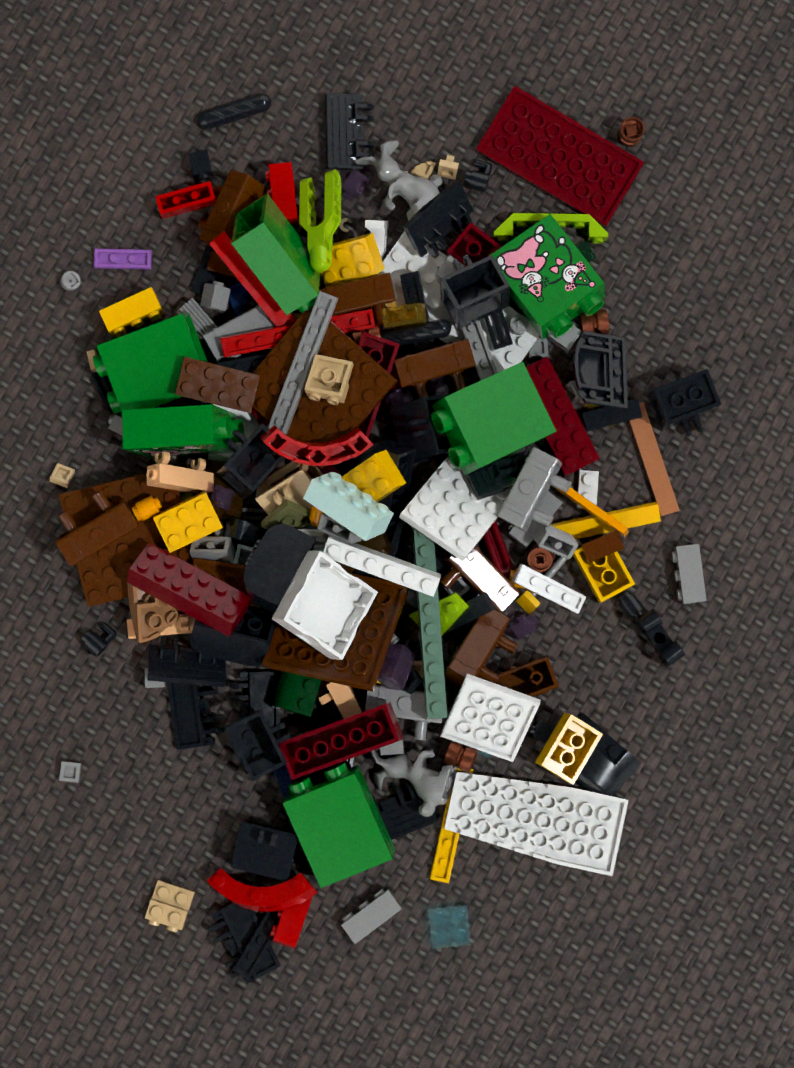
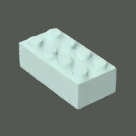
[303,472,394,541]

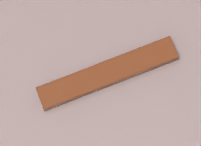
[629,402,679,517]

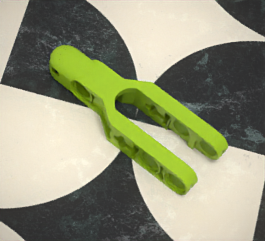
[299,169,341,273]

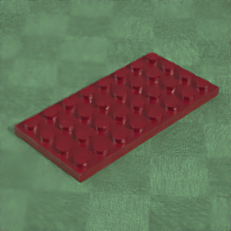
[476,86,645,228]

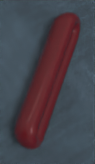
[483,521,513,576]

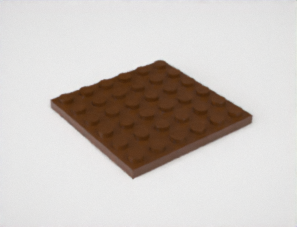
[252,307,398,469]
[59,473,193,607]
[262,573,409,692]

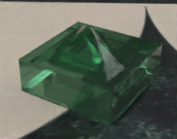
[577,241,596,263]

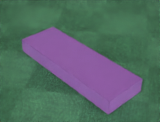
[94,248,152,270]

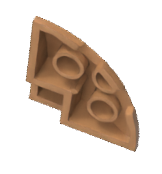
[127,583,180,643]

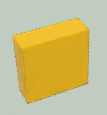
[516,590,541,614]

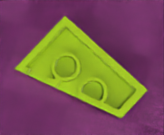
[409,593,469,637]

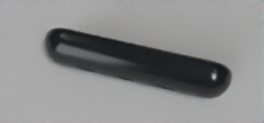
[197,93,271,130]
[380,319,451,347]

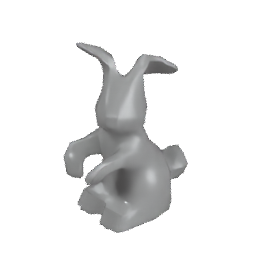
[355,140,443,221]
[371,748,457,817]

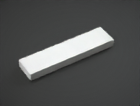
[512,564,586,614]

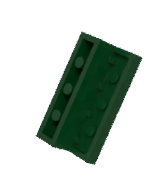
[271,671,321,717]

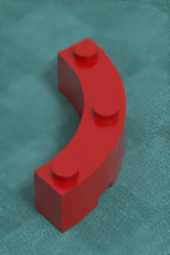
[260,425,373,466]
[206,868,318,912]

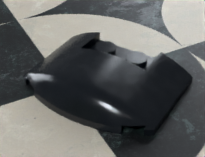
[573,331,628,410]
[575,713,641,796]

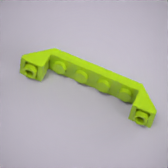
[493,213,608,244]

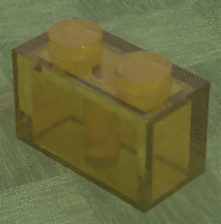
[382,303,427,328]

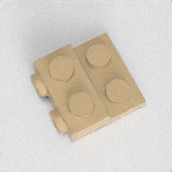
[305,354,354,405]
[145,880,195,932]

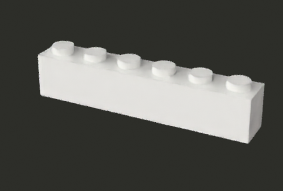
[323,535,441,597]

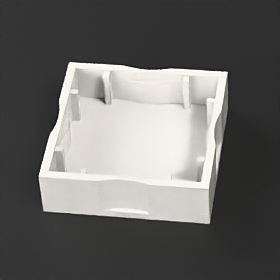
[272,551,378,660]

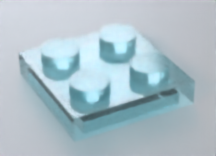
[428,905,471,949]

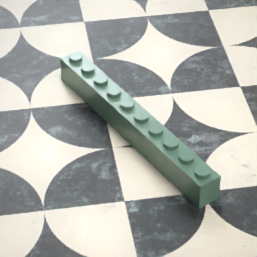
[412,527,447,720]

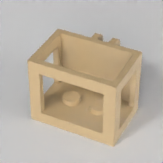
[255,461,323,515]

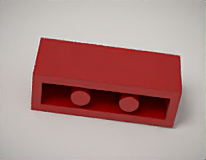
[155,181,216,219]
[270,897,312,949]

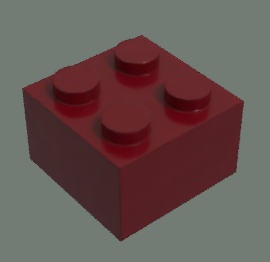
[446,222,501,267]

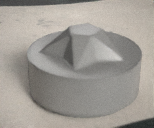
[60,271,81,291]
[509,315,529,335]

